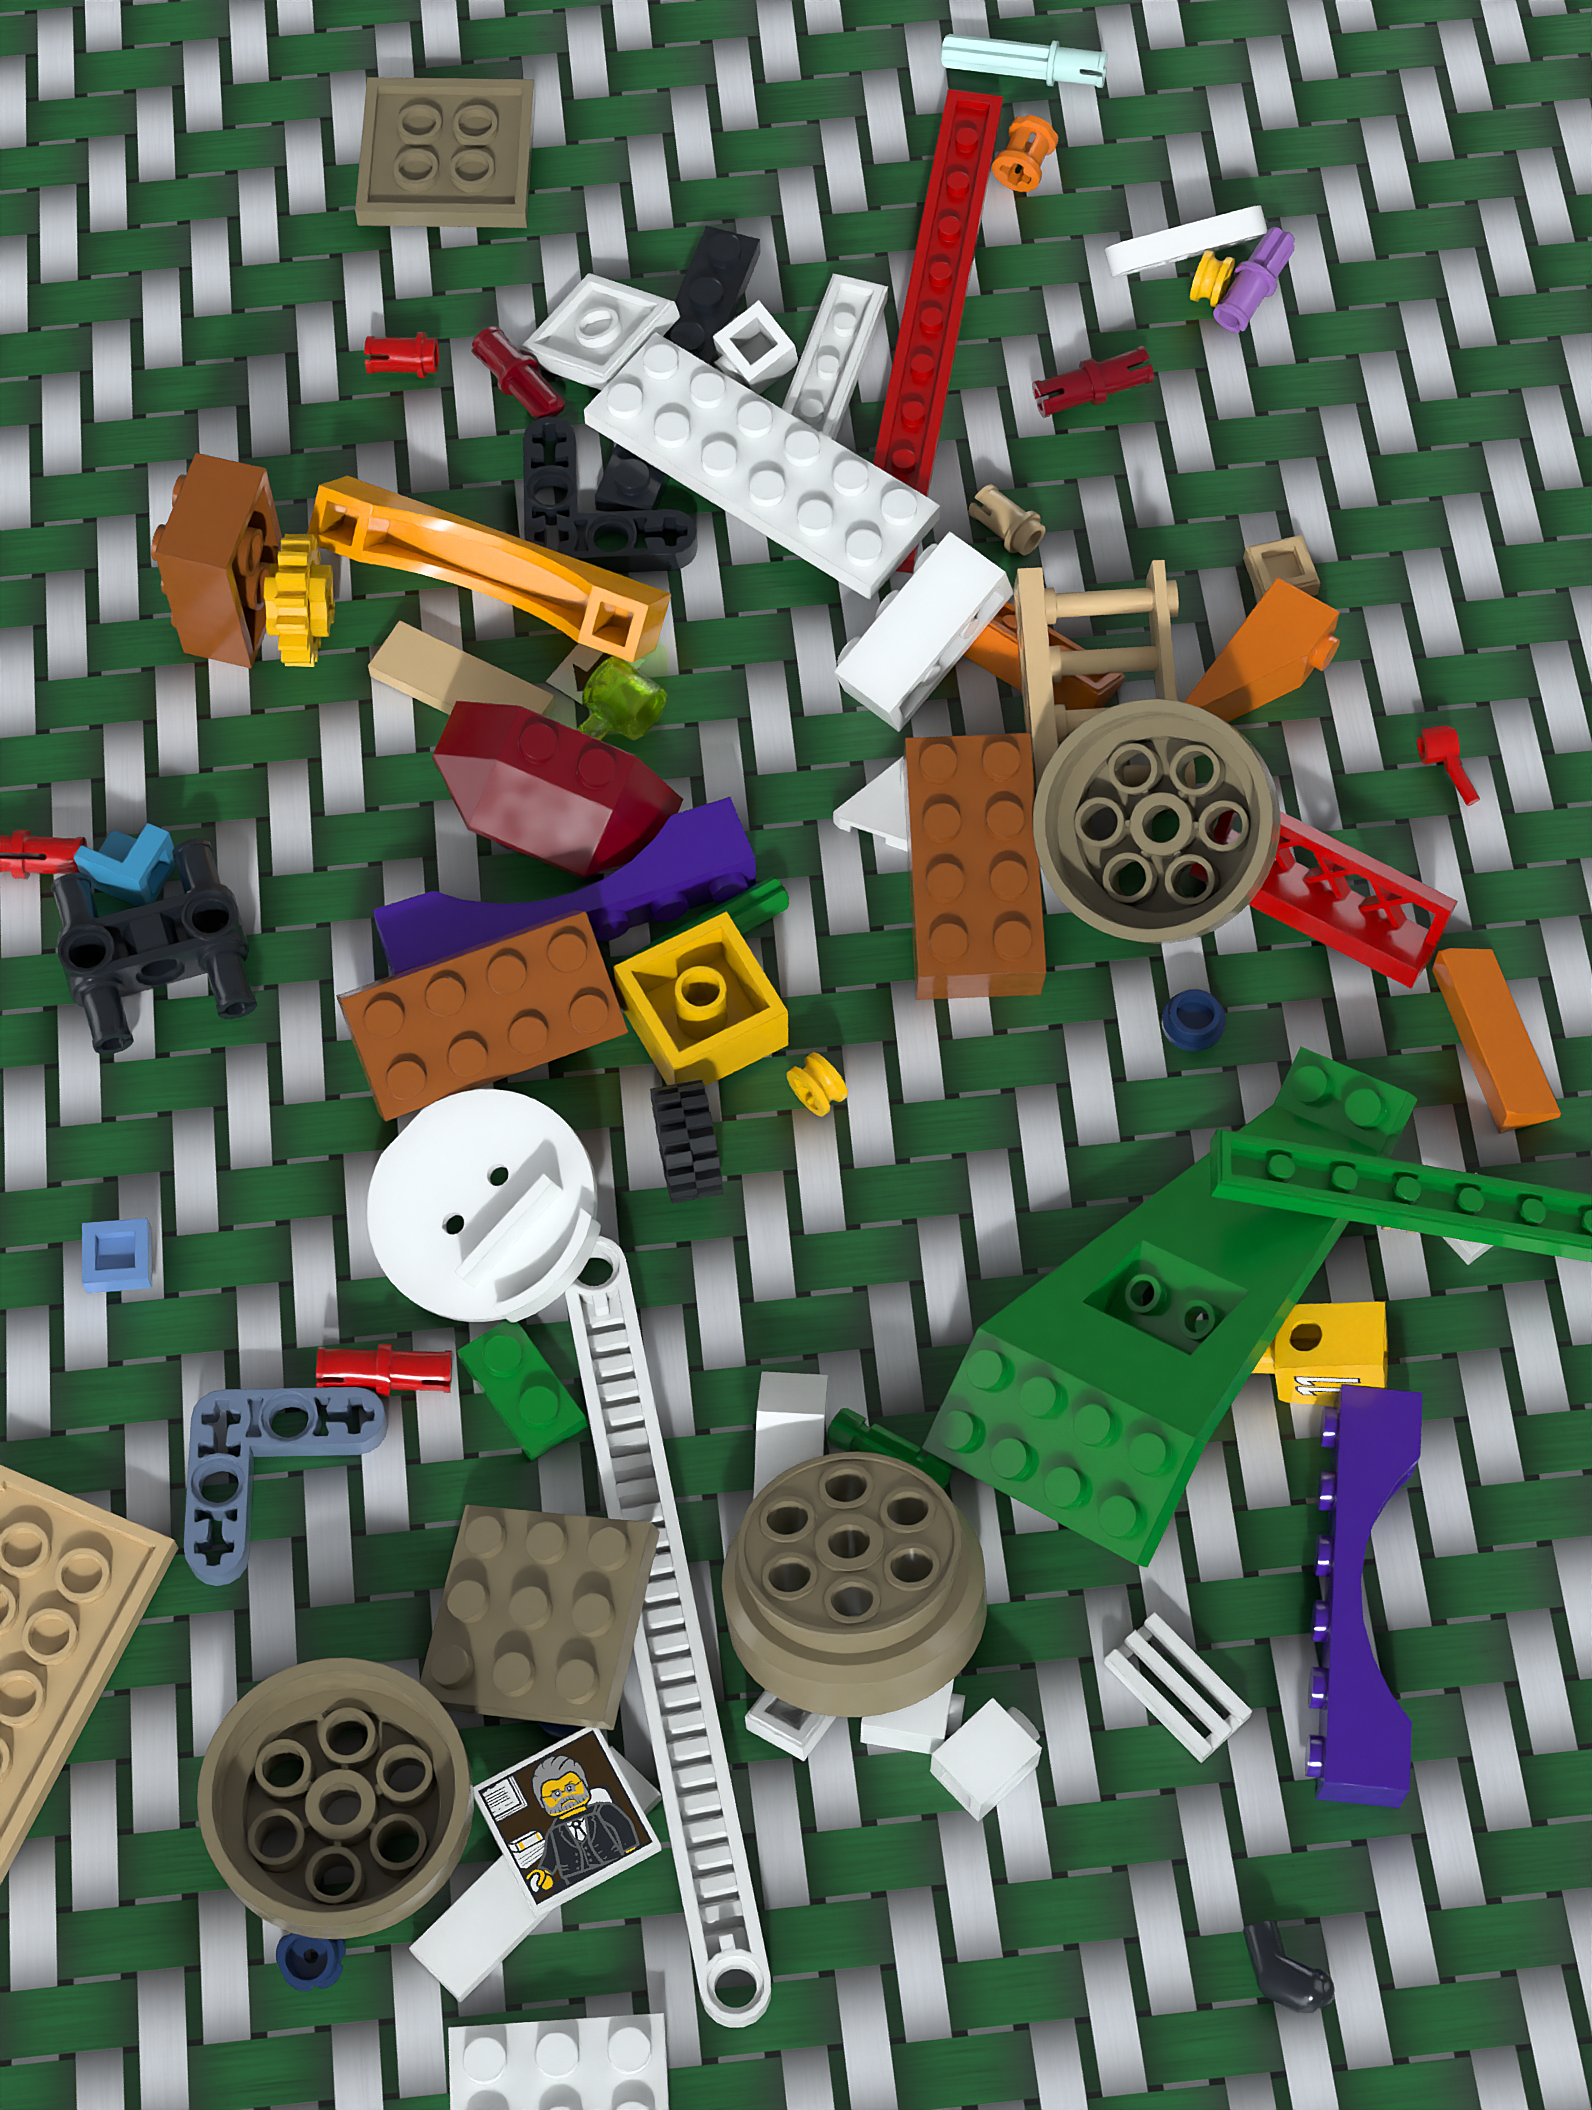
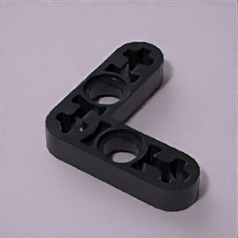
[523,416,698,573]

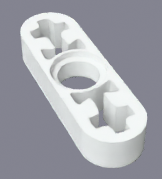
[1104,205,1267,278]

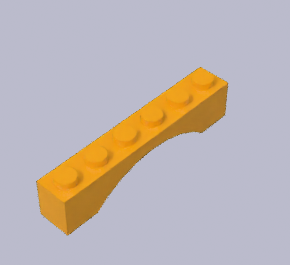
[307,476,671,663]

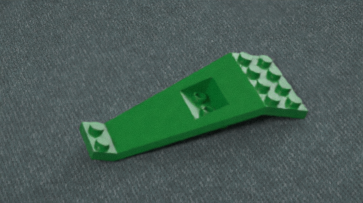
[922,1046,1418,1568]

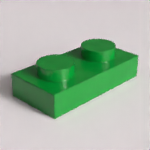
[457,1319,587,1462]

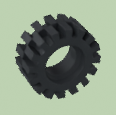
[650,1079,723,1204]

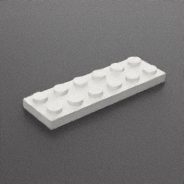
[584,332,941,600]

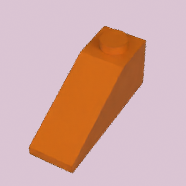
[1184,577,1340,723]

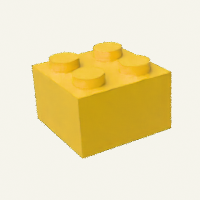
[614,911,788,1086]

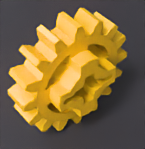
[264,534,335,667]

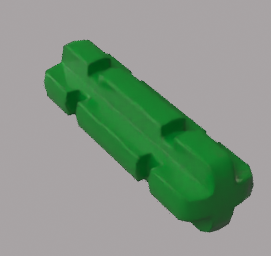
[827,1408,953,1491]

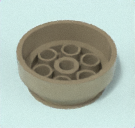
[1033,699,1281,944]
[722,1452,987,1717]
[197,1658,474,1939]

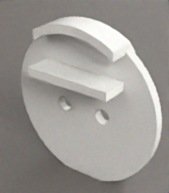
[367,1089,601,1323]

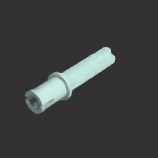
[941,34,1108,88]

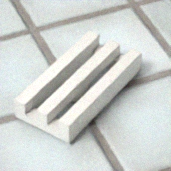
[1104,1612,1252,1763]

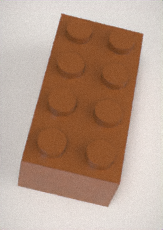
[903,733,1046,1000]
[336,910,628,1121]

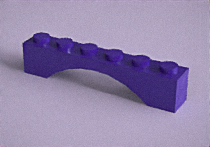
[373,797,756,975]
[1305,1385,1423,1808]

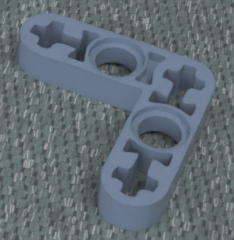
[184,1387,388,1586]

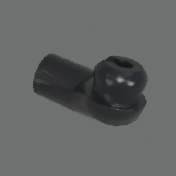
[1242,1920,1335,2014]

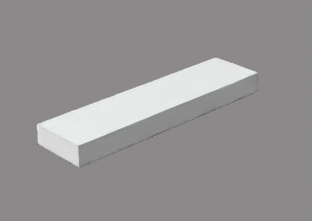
[782,273,888,441]
[409,1746,662,2003]

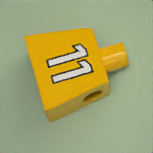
[1252,1302,1388,1407]

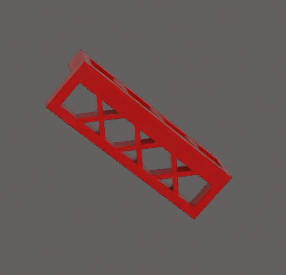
[1189,810,1458,989]

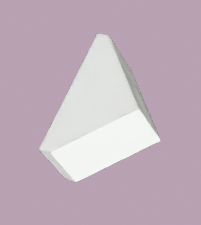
[754,1372,828,1499]

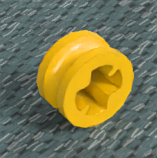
[1190,250,1235,308]
[787,1052,848,1117]

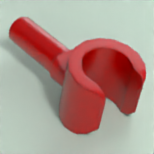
[1416,725,1480,806]

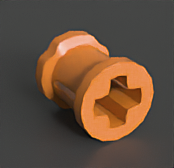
[992,115,1058,192]

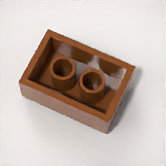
[151,453,282,669]

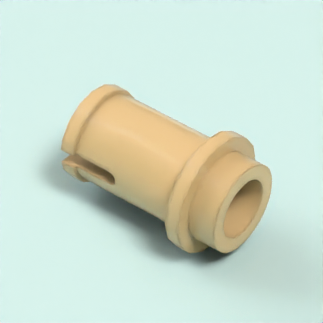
[968,484,1045,555]

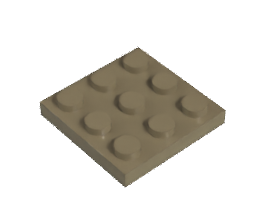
[355,77,535,228]
[419,1505,660,1730]

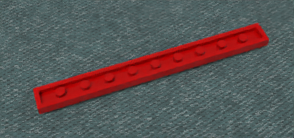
[873,89,1003,574]

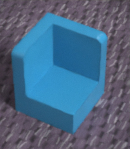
[74,823,177,907]

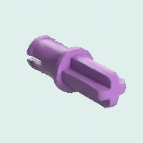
[1213,227,1295,333]

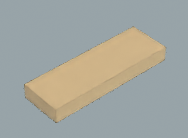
[368,621,556,717]

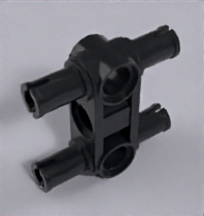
[51,839,257,1054]

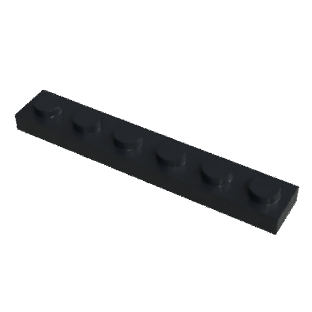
[595,225,760,512]

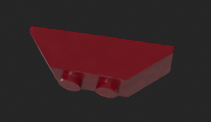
[432,701,684,879]

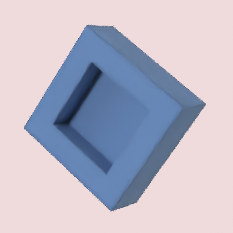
[82,1218,152,1293]

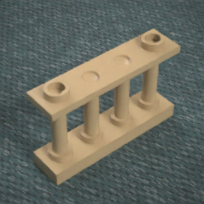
[1013,560,1195,814]

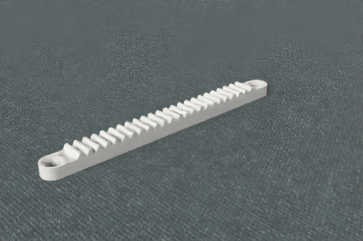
[565,1236,771,2028]

